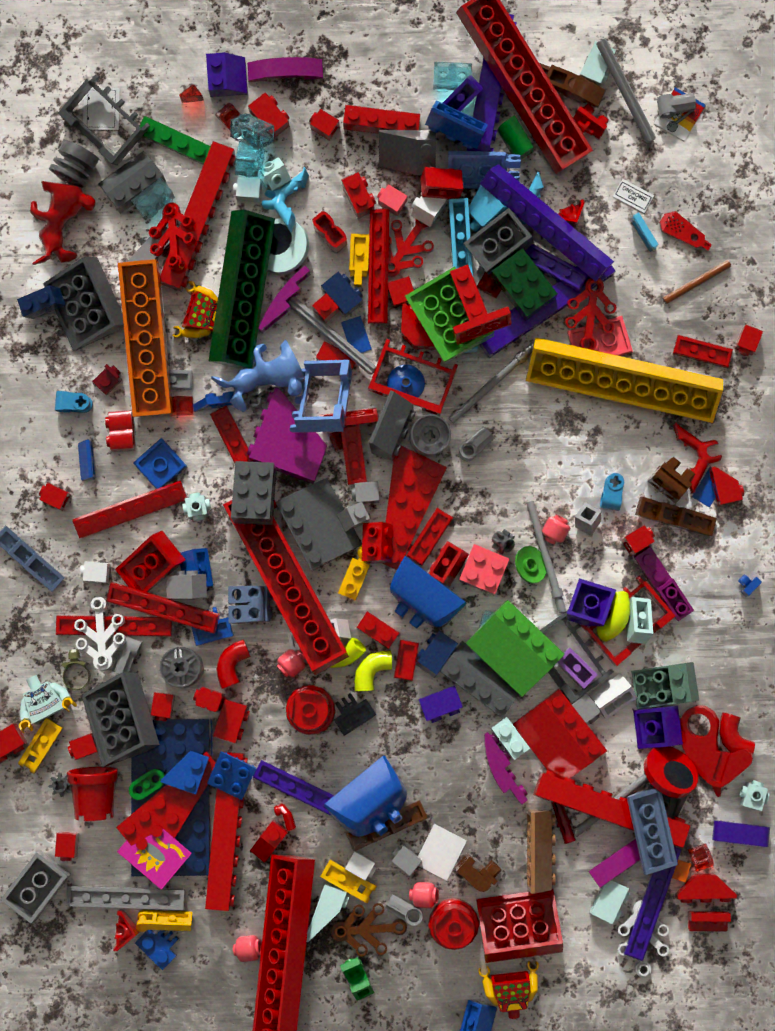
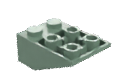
[631,662,699,709]

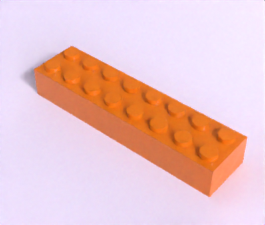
[118,259,173,417]

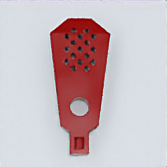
[659,211,712,251]

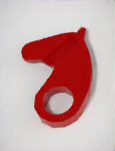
[680,705,753,797]

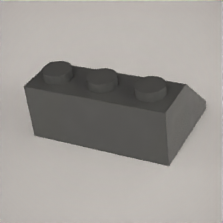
[98,151,166,214]
[369,390,416,461]

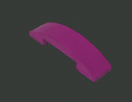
[247,57,323,82]

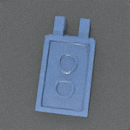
[448,151,521,189]

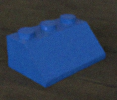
[425,100,488,149]

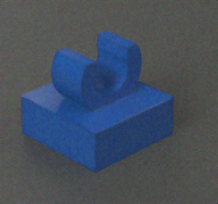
[738,574,762,597]

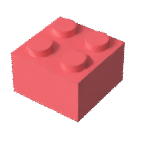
[459,544,509,596]

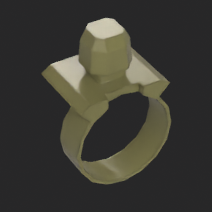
[61,649,91,690]

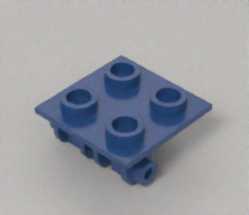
[207,751,257,800]

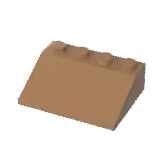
[527,810,556,893]

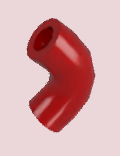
[216,639,251,689]
[719,712,755,755]

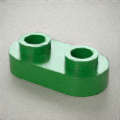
[129,769,165,800]

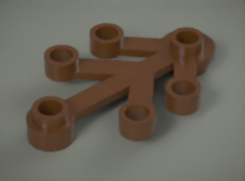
[331,903,407,956]

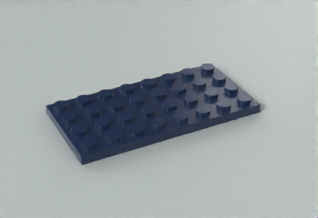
[131,719,210,877]

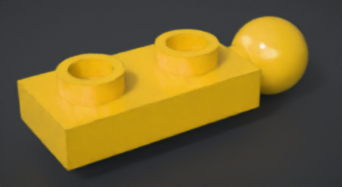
[338,546,373,600]

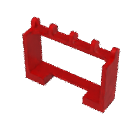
[368,339,458,416]
[581,576,675,666]

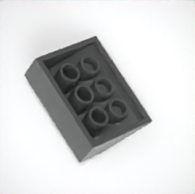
[43,257,124,351]
[275,478,362,572]
[81,672,160,767]

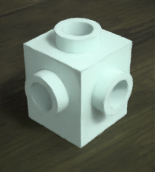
[259,157,292,191]
[182,493,211,521]
[739,780,769,811]

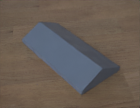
[627,788,678,875]

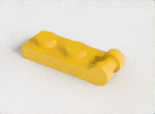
[18,718,63,774]
[320,859,377,903]
[136,910,192,932]

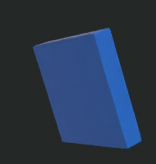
[133,438,187,489]

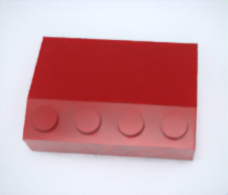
[513,689,607,780]
[476,889,563,963]

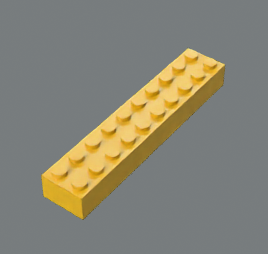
[526,337,723,423]

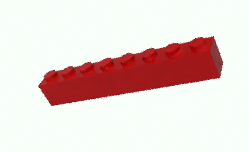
[160,141,237,292]
[205,751,248,911]
[533,770,691,848]

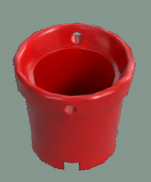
[285,685,336,735]
[67,766,118,821]
[428,898,480,950]

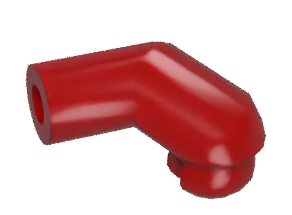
[274,804,296,831]

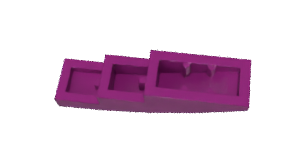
[259,265,311,334]
[589,839,641,888]

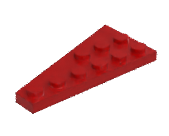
[382,446,447,570]
[116,751,216,850]

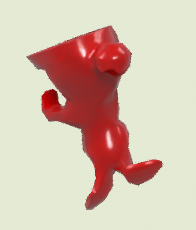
[30,181,95,265]

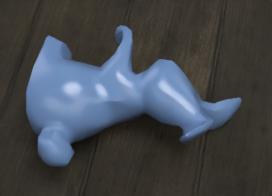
[211,339,304,412]

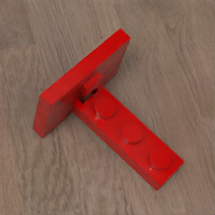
[450,264,512,345]
[320,408,378,485]

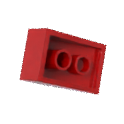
[115,531,185,592]

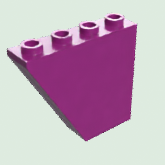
[247,387,327,484]

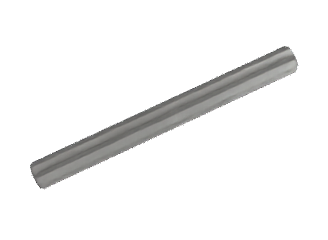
[596,38,656,143]
[288,297,376,375]

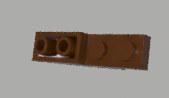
[539,63,606,108]

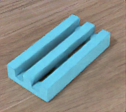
[631,212,659,252]

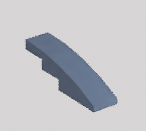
[0,525,65,592]

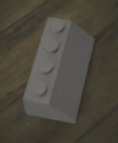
[439,641,519,718]

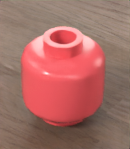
[542,515,571,545]
[277,649,305,678]
[409,882,439,908]
[233,935,262,962]

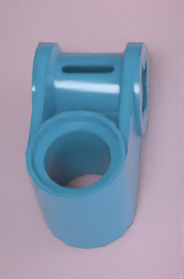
[55,391,93,413]
[600,473,624,511]

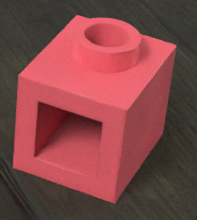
[377,184,408,216]

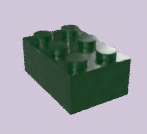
[491,248,558,321]

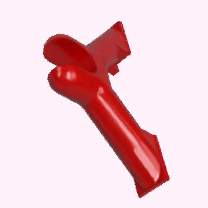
[673,422,722,494]

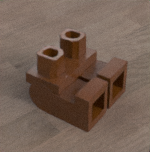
[647,457,695,504]
[455,853,502,892]

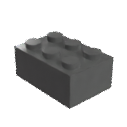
[231,461,277,525]

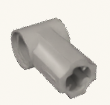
[656,93,696,118]
[459,426,495,462]
[112,636,142,674]
[385,894,424,926]

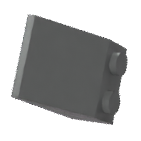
[379,130,436,175]
[463,208,534,272]

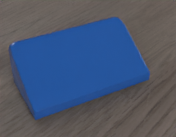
[78,439,96,481]

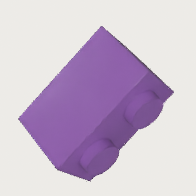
[556,648,598,689]

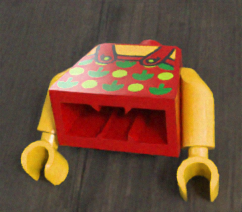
[172,281,218,338]
[478,961,539,1019]

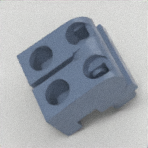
[228,586,273,624]

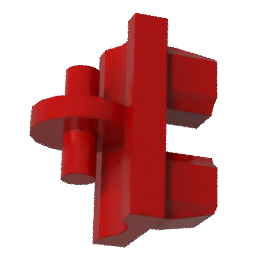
[573,104,609,139]

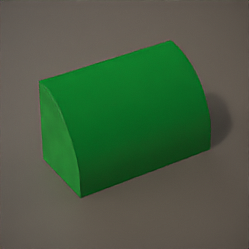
[497,115,534,160]

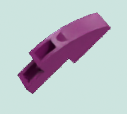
[633,546,694,621]
[484,732,528,805]

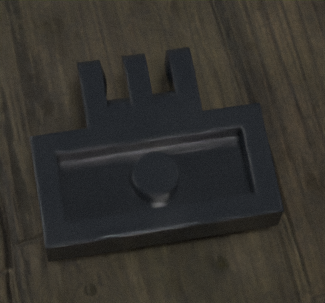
[334,693,376,736]

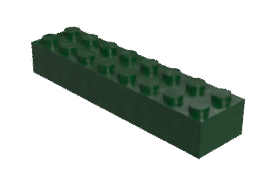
[208,210,275,369]

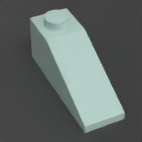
[306,883,349,942]

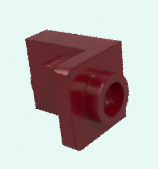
[92,364,122,396]

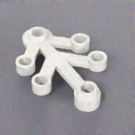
[74,597,126,671]
[617,900,669,978]

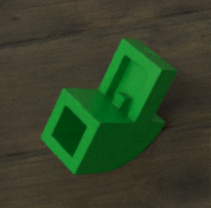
[340,957,375,1001]

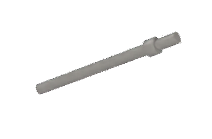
[448,342,534,424]
[526,501,566,613]
[573,772,648,837]

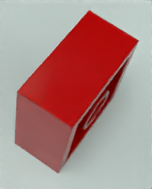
[388,276,414,307]

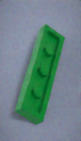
[140,116,211,165]

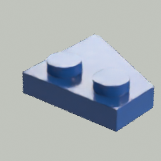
[193,391,234,412]
[160,751,210,795]

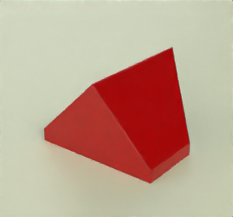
[558,199,585,228]
[113,909,140,951]

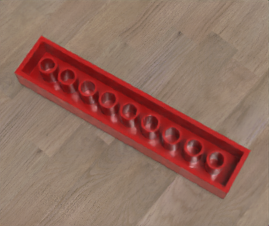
[456,0,593,174]
[223,500,349,675]
[253,854,315,1031]

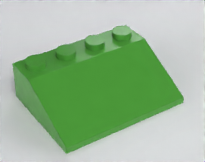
[405,267,494,362]
[466,600,565,697]

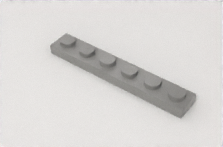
[66,886,185,910]

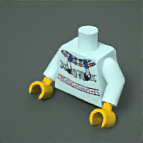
[19,675,77,734]

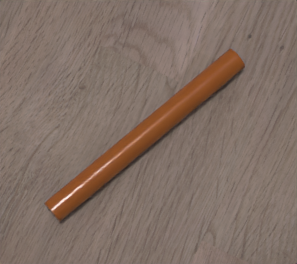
[662,260,731,304]

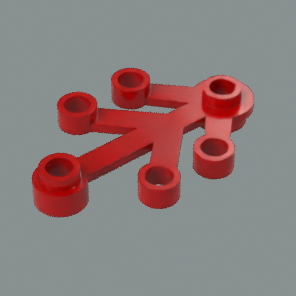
[149,202,196,272]
[388,219,434,277]
[565,278,617,350]

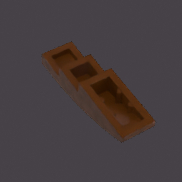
[635,497,717,536]
[346,800,428,851]

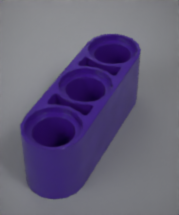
[712,820,770,847]

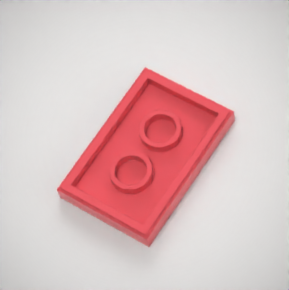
[567,316,633,356]

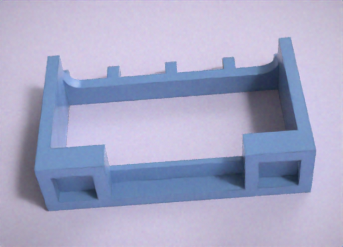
[290,360,353,432]

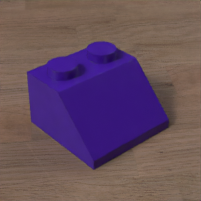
[206,52,248,97]
[567,578,616,626]
[633,706,683,749]

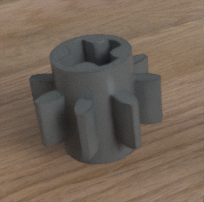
[243,389,267,413]
[492,529,515,555]
[48,773,72,797]

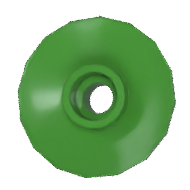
[515,546,547,584]

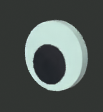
[268,218,309,274]

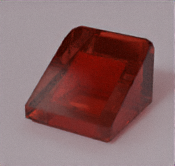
[179,84,204,103]
[215,103,243,130]
[477,272,501,298]
[170,396,193,417]
[329,432,343,453]
[688,843,714,872]

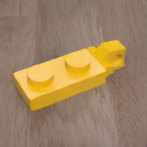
[349,234,369,287]

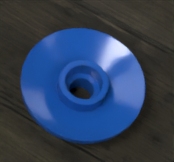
[387,364,425,398]

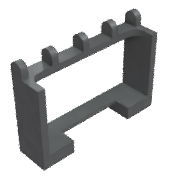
[58,75,150,165]
[540,610,614,703]

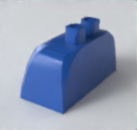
[390,556,467,629]
[324,756,407,837]

